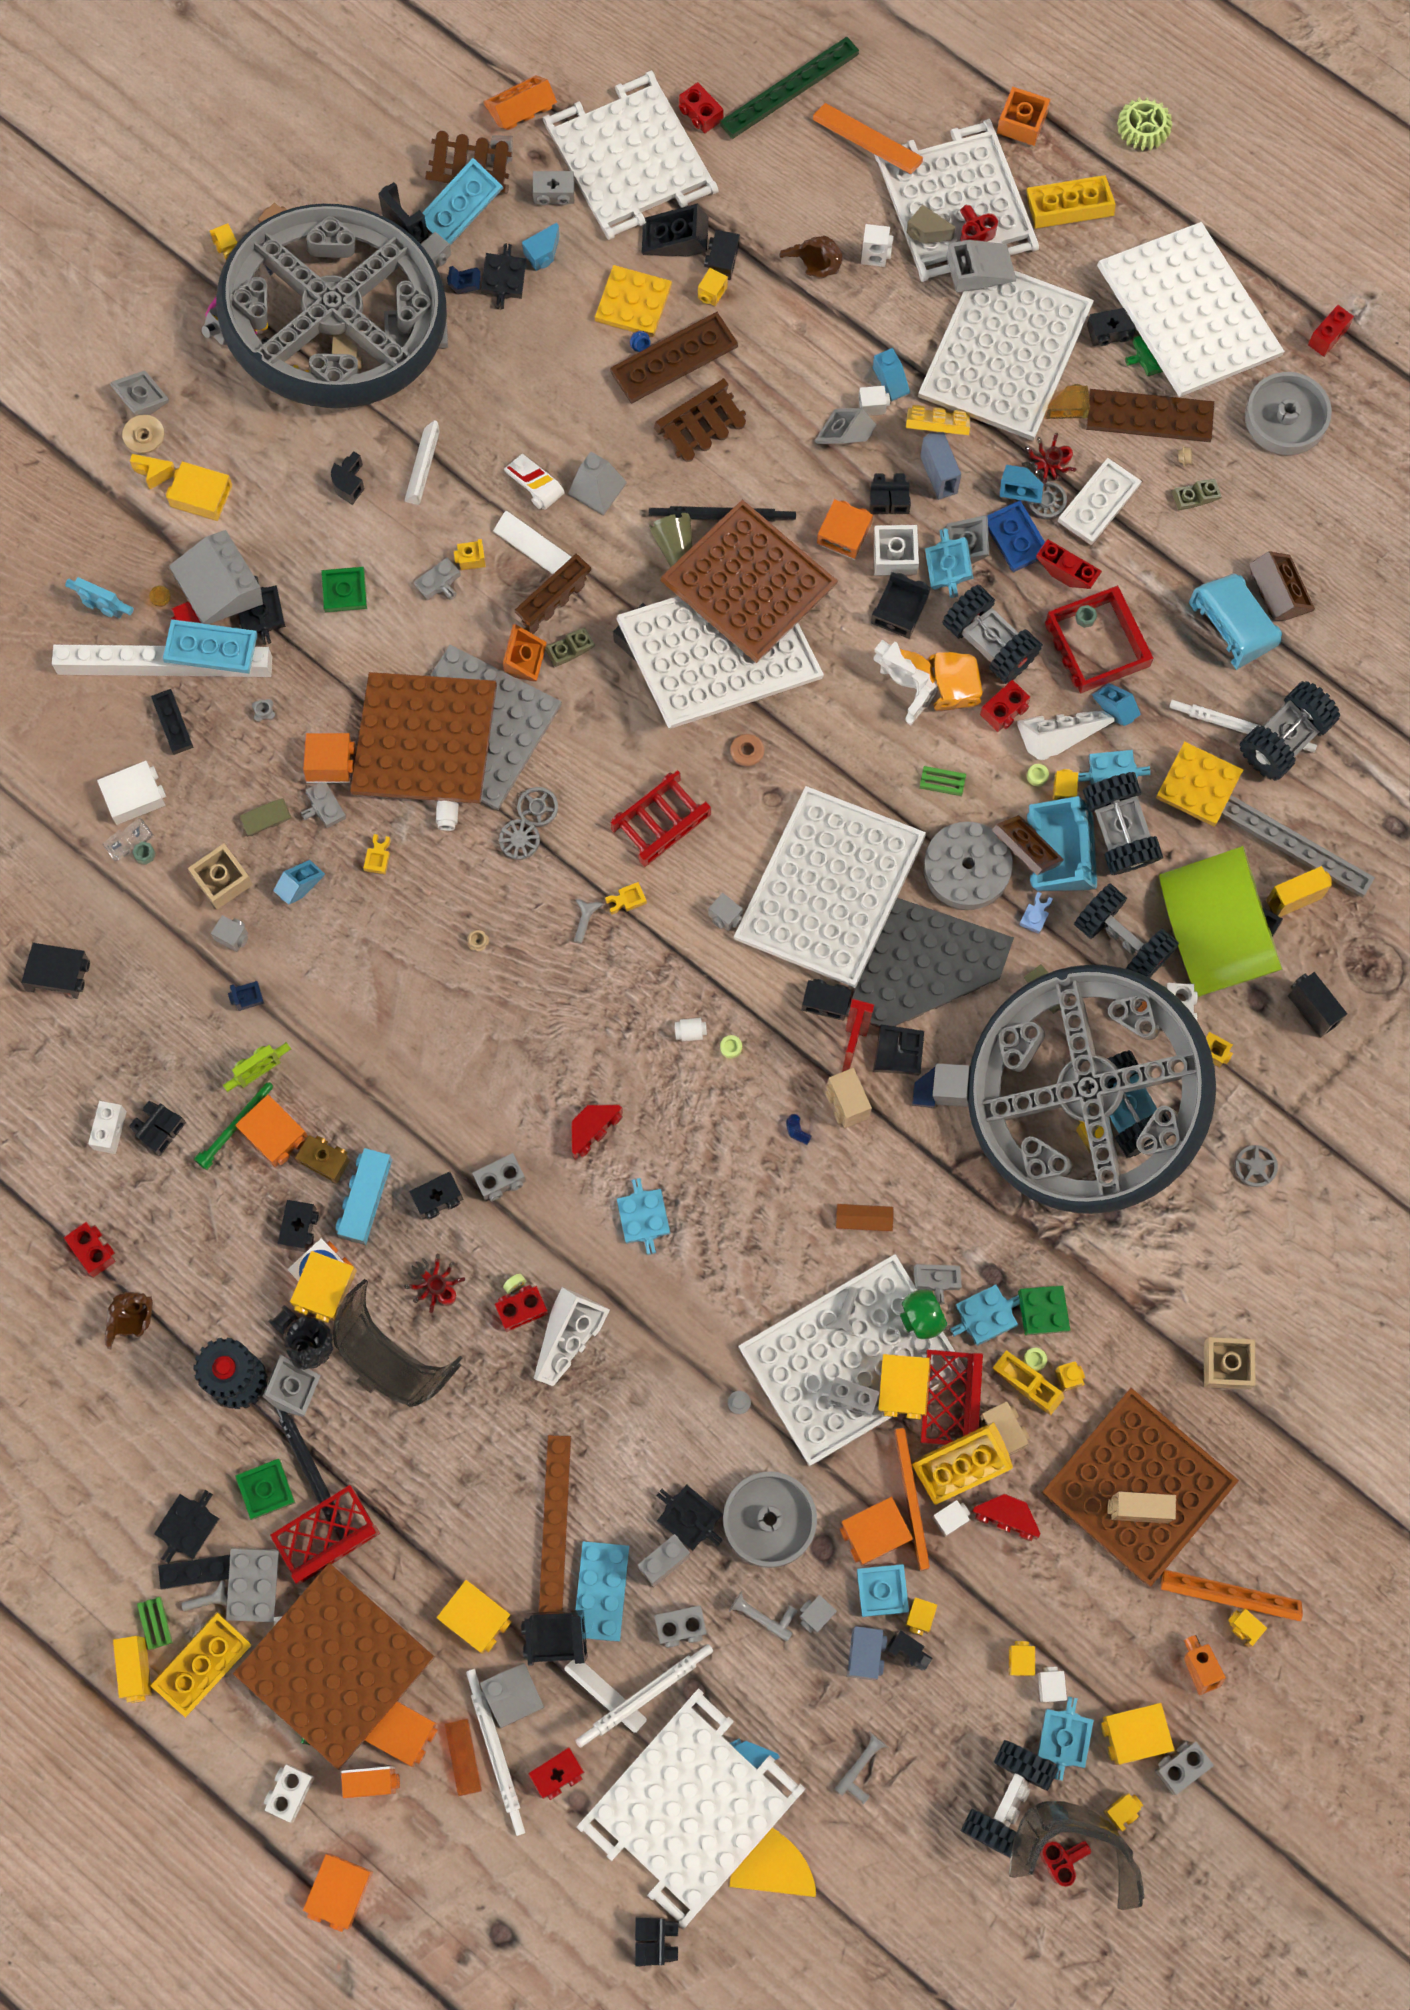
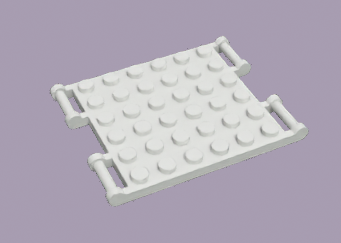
[542,70,719,240]
[874,119,1039,282]
[576,1688,806,1929]

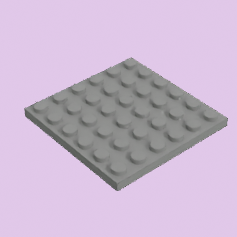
[430,645,562,811]

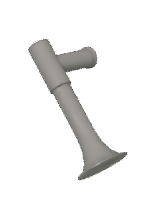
[729,1591,798,1642]
[835,1731,889,1804]

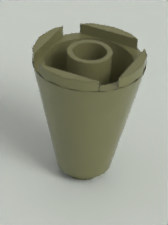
[649,513,692,567]

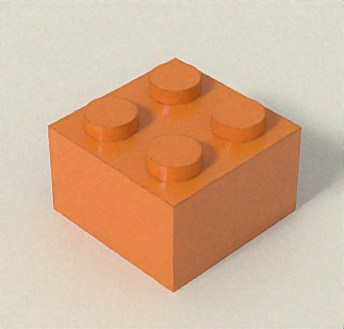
[997,86,1051,146]

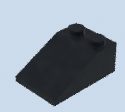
[641,203,709,256]

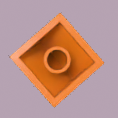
[503,624,547,681]

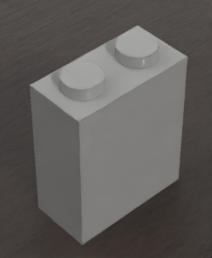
[638,1534,690,1587]

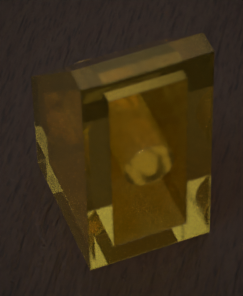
[1045,384,1090,419]

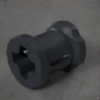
[268,1305,299,1335]

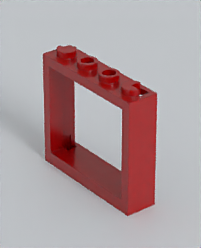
[1045,585,1154,694]

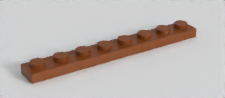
[539,1435,571,1612]

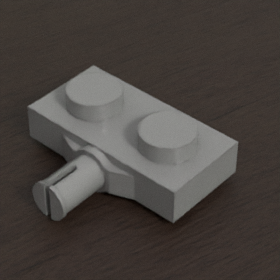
[414,558,461,600]
[300,783,346,828]
[914,1264,962,1305]

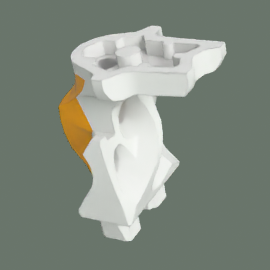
[874,640,939,726]

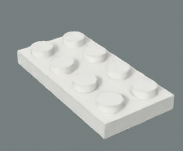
[1058,458,1142,545]

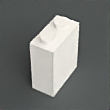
[97,761,166,825]

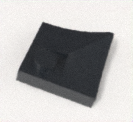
[873,1024,925,1076]

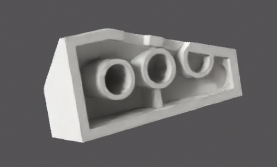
[1017,711,1114,760]
[534,1287,610,1386]

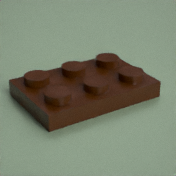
[992,815,1064,875]

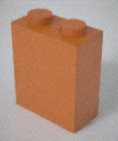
[235,1094,308,1167]
[839,1497,913,1566]
[365,1702,438,1767]
[303,1853,373,1932]

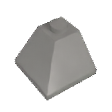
[815,408,877,444]
[568,452,627,516]
[480,1663,544,1728]

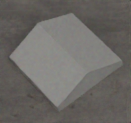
[110,371,169,415]
[947,515,989,564]
[263,1355,321,1417]

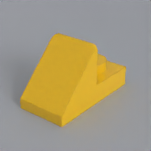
[130,454,176,489]

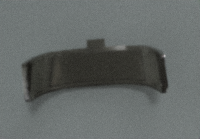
[333,1279,463,1407]
[1009,1801,1144,1910]

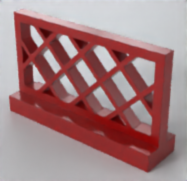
[842,999,874,1072]
[920,1349,983,1445]
[270,1485,381,1584]

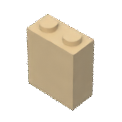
[1108,1492,1176,1524]

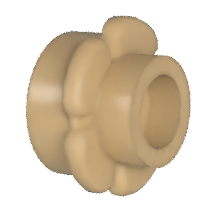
[1178,446,1192,467]
[467,930,489,951]

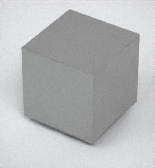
[933,1064,970,1107]

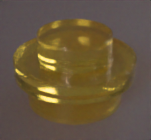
[149,586,171,607]

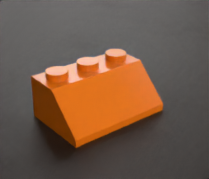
[483,75,557,130]

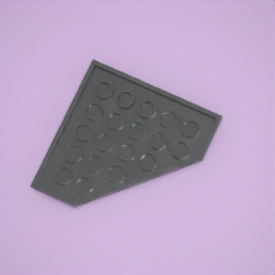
[846,898,1014,1028]

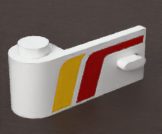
[504,454,564,510]

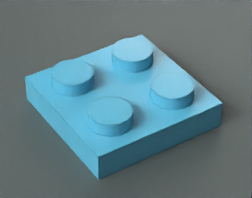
[857,1564,909,1617]

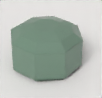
[1075,605,1097,628]
[132,841,156,865]

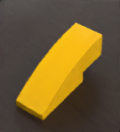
[993,1350,1065,1416]

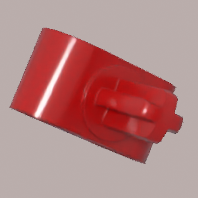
[960,204,998,242]
[1040,1841,1091,1887]

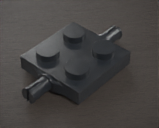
[481,243,527,310]
[239,576,286,645]
[656,1484,724,1551]
[154,1490,220,1564]

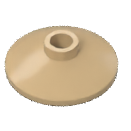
[122,415,165,454]

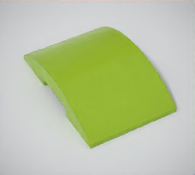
[1159,846,1283,997]

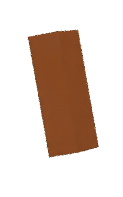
[836,1204,894,1232]

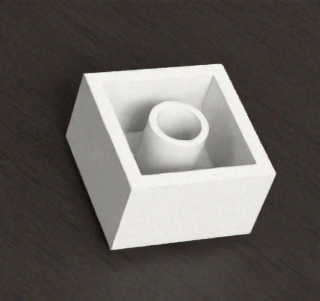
[873,525,919,575]

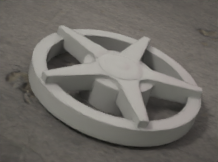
[517,787,558,827]
[1235,1145,1278,1187]

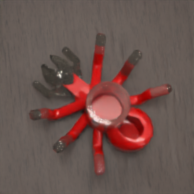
[1022,433,1077,484]
[404,1253,465,1313]

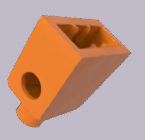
[1184,1635,1226,1696]

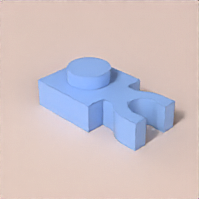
[1019,892,1053,934]

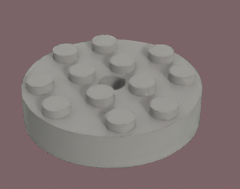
[1245,372,1332,455]
[923,822,1012,910]
[723,1472,817,1568]

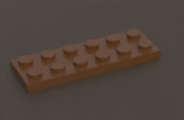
[610,312,738,404]
[1086,389,1215,443]

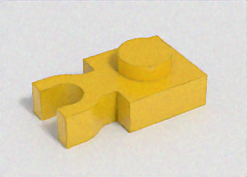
[363,834,391,875]
[605,882,647,915]

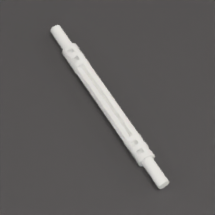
[1169,700,1317,753]
[575,1644,713,1748]
[466,1669,526,1836]

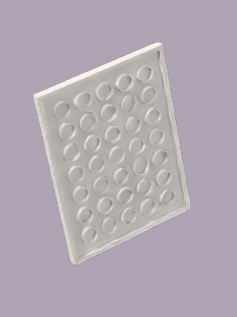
[1097,222,1285,397]
[918,271,1094,441]
[616,596,824,729]
[734,786,926,988]
[738,1254,966,1467]

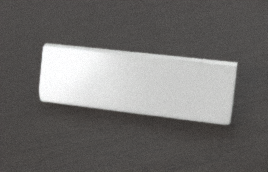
[405,420,440,505]
[493,511,571,574]
[564,1660,647,1733]

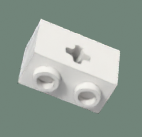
[88,1101,127,1154]

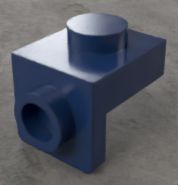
[447,266,481,294]
[228,981,265,1011]

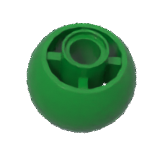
[899,1289,947,1339]

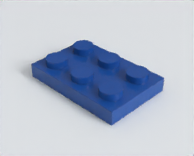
[987,500,1045,573]

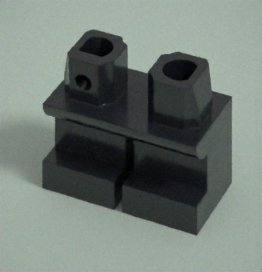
[869,473,911,514]
[129,1101,186,1156]
[884,1630,933,1671]
[635,1916,678,1967]

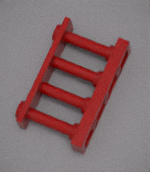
[611,770,711,868]

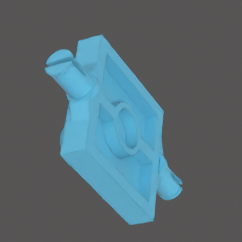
[925,528,974,598]
[65,577,134,618]
[1078,750,1150,785]
[617,1178,671,1255]
[950,1285,1020,1346]
[1037,1696,1094,1781]

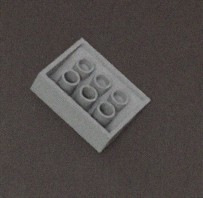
[169,530,263,624]

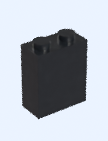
[1288,972,1348,1038]

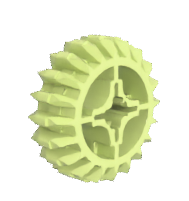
[1117,97,1173,151]

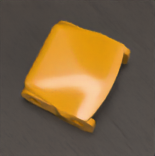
[927,652,983,711]

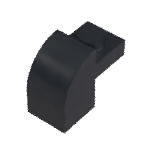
[331,451,365,505]

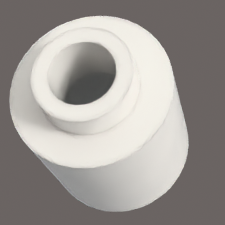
[436,801,459,831]
[675,1018,707,1042]

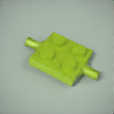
[223,1042,292,1093]

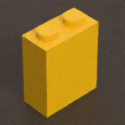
[166,461,233,521]
[1266,866,1332,917]
[290,1251,357,1323]
[878,1354,931,1420]
[437,1580,512,1654]
[113,1636,152,1703]
[1101,1703,1175,1765]

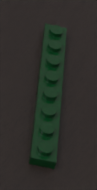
[720,37,859,139]

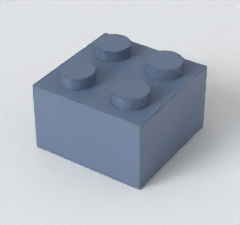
[847,1626,887,1681]

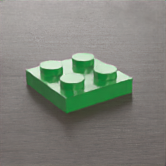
[321,566,367,613]
[1018,1286,1071,1336]
[235,1459,296,1520]

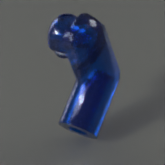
[786,1114,812,1145]

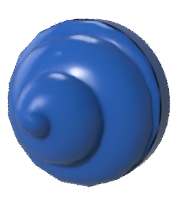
[630,331,651,352]

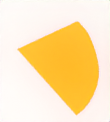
[729,1827,816,1897]

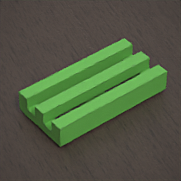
[920,766,966,796]
[137,1597,173,1650]

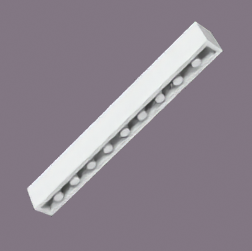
[52,645,272,677]

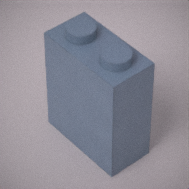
[920,432,961,500]

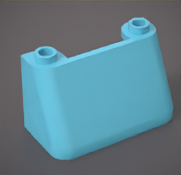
[1189,573,1282,670]
[1027,796,1097,891]

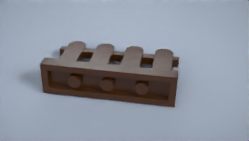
[425,131,512,193]
[654,378,746,462]
[515,554,591,634]

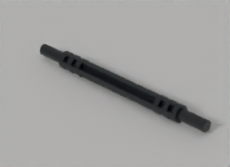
[649,506,796,521]
[274,1406,345,1540]

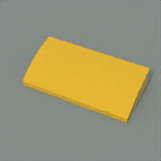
[1026,175,1116,229]
[912,1422,1013,1505]
[150,1611,252,1718]

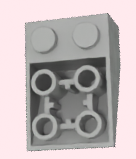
[947,240,1016,293]

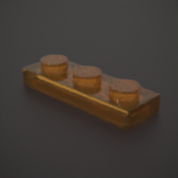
[445,1719,482,1797]

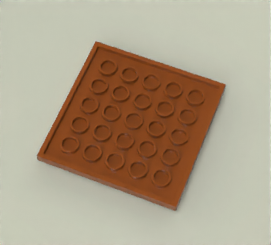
[660,499,838,663]
[351,672,497,804]
[1041,1388,1239,1588]
[233,1563,435,1770]

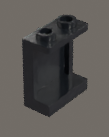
[378,182,428,243]
[871,572,931,639]
[21,942,90,999]
[521,1610,588,1666]

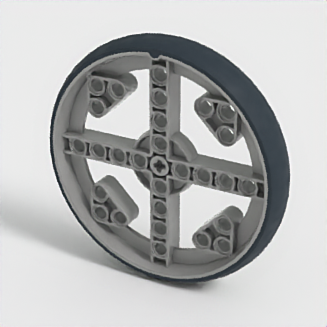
[216,203,447,408]
[968,965,1216,1214]

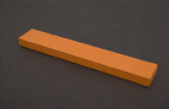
[813,103,923,174]
[894,1428,930,1571]
[1161,1570,1303,1622]

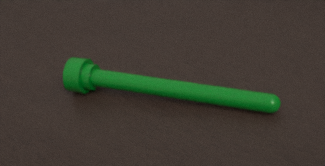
[194,1082,273,1170]

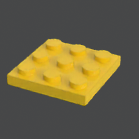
[595,265,672,338]
[906,405,970,435]
[1156,741,1243,827]

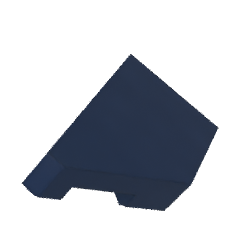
[912,1066,936,1108]

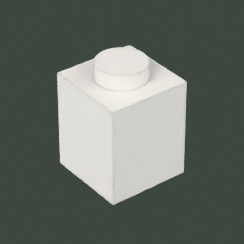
[858,386,890,416]
[932,1500,970,1537]
[1038,1667,1067,1703]

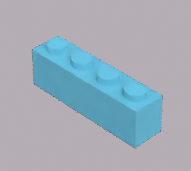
[335,1148,392,1245]

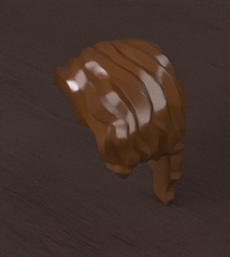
[779,235,842,278]
[105,1292,153,1350]

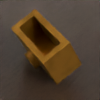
[295,1135,350,1184]

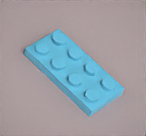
[422,158,503,245]
[163,620,257,674]
[576,1541,630,1642]

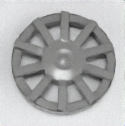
[1027,481,1067,520]
[499,819,540,860]

